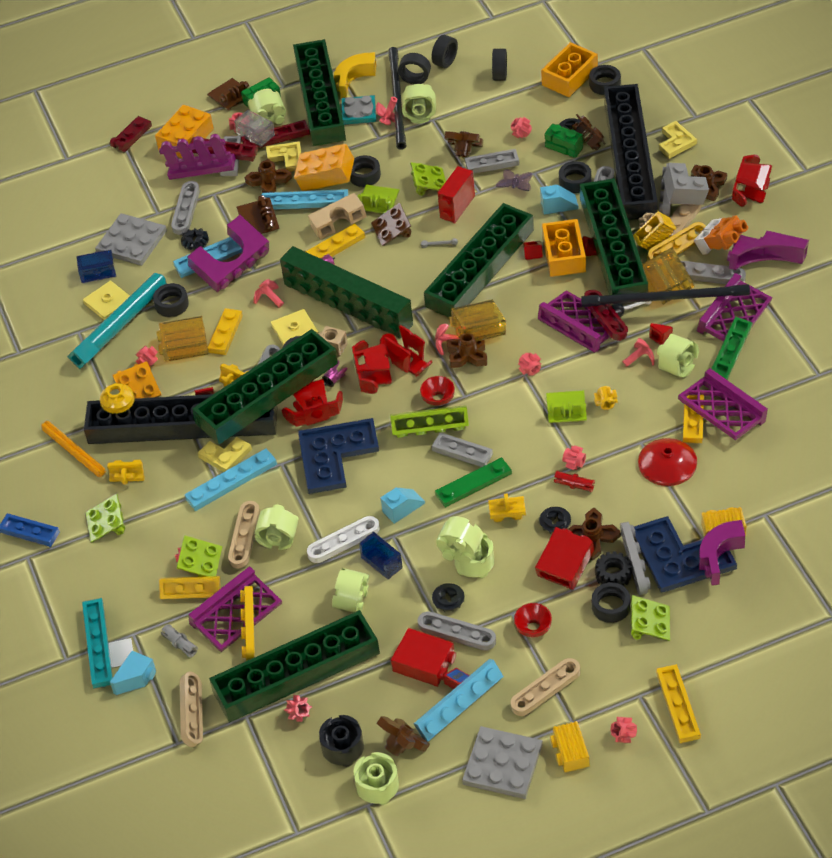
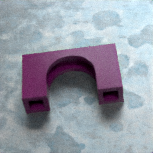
[187,215,269,292]

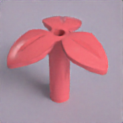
[376,97,404,125]
[254,279,284,308]
[435,324,460,355]
[622,338,655,367]

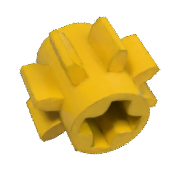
[594,386,618,410]

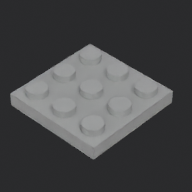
[95,213,167,266]
[462,726,543,799]

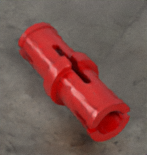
[554,470,595,492]

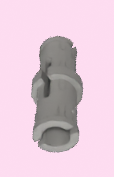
[161,624,198,657]

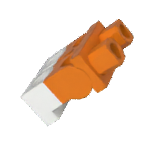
[694,215,749,255]

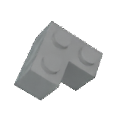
[663,163,709,205]

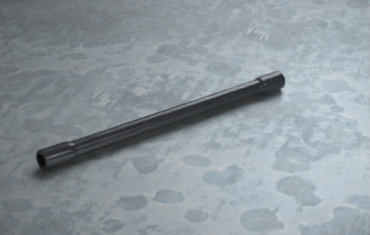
[388,47,407,150]
[581,284,750,307]

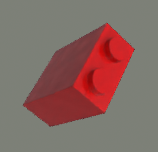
[438,166,475,223]
[535,527,594,590]
[391,628,456,687]

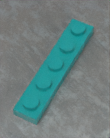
[82,598,113,689]

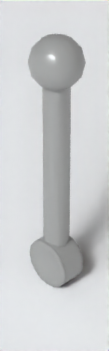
[421,238,458,248]

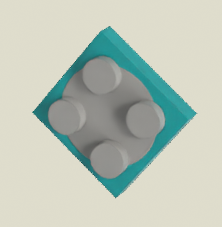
[342,95,377,125]

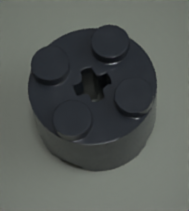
[319,715,364,767]

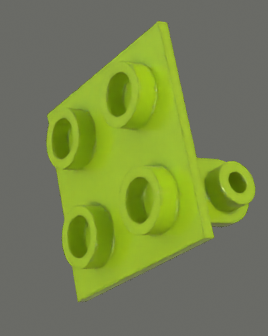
[410,162,446,196]
[357,185,400,214]
[546,390,587,423]
[86,494,125,543]
[177,535,223,577]
[631,595,670,641]

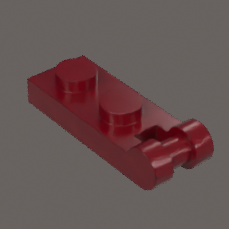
[109,116,152,152]

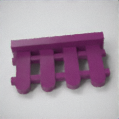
[159,134,236,180]

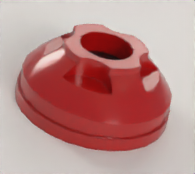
[420,376,455,406]
[514,603,552,637]

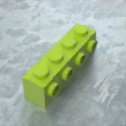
[390,405,469,438]

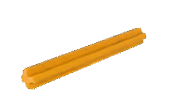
[41,421,106,477]

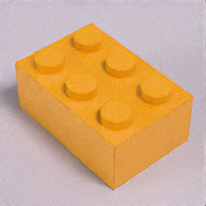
[541,42,598,97]
[155,105,214,159]
[294,144,354,191]
[542,219,586,277]

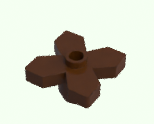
[444,131,484,158]
[244,159,292,193]
[691,165,727,201]
[447,333,487,368]
[568,508,621,560]
[376,716,430,756]

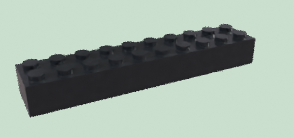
[604,84,658,220]
[84,394,277,444]

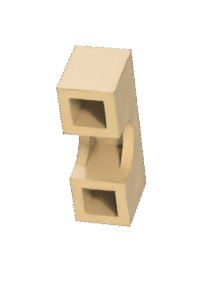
[308,193,367,240]

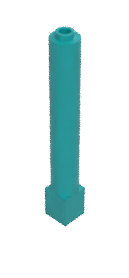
[67,273,167,369]

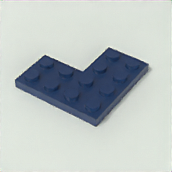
[298,418,379,494]
[634,516,737,593]

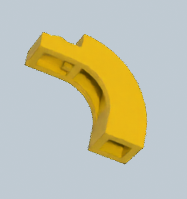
[334,52,377,99]

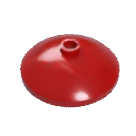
[638,438,697,486]

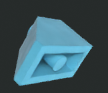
[540,185,579,215]
[380,487,425,524]
[110,651,156,695]

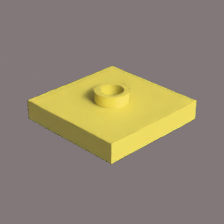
[83,280,130,320]
[271,309,319,345]

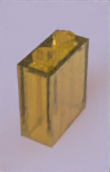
[642,247,695,305]
[449,299,506,341]
[156,316,208,362]

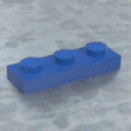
[0,513,60,547]

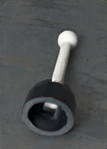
[611,301,652,317]

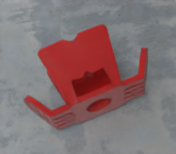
[732,154,772,207]
[380,325,433,377]
[352,340,392,394]
[281,379,343,427]

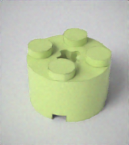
[402,84,436,124]
[248,89,286,129]
[657,334,699,377]
[254,504,299,550]
[436,516,483,563]
[454,532,494,578]
[332,568,369,613]
[353,752,399,805]

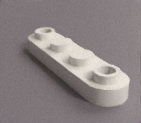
[307,516,380,563]

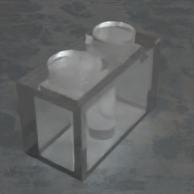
[234,110,275,146]

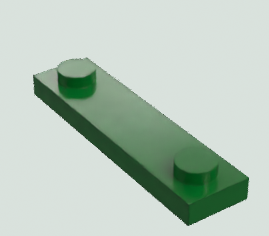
[711,316,753,380]
[435,457,512,508]

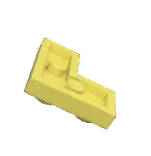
[659,121,697,159]
[266,142,301,171]
[198,437,252,472]

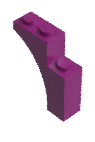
[727,231,809,270]

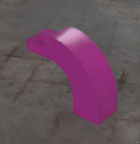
[699,520,746,586]

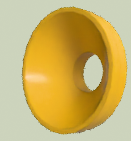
[100,383,135,413]

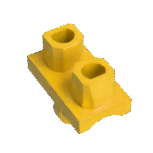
[219,363,248,387]
[107,460,145,485]
[488,493,526,522]

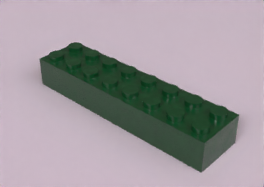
[293,39,346,146]
[580,178,648,295]
[424,203,534,321]
[280,246,413,339]
[192,329,338,445]
[209,610,380,723]

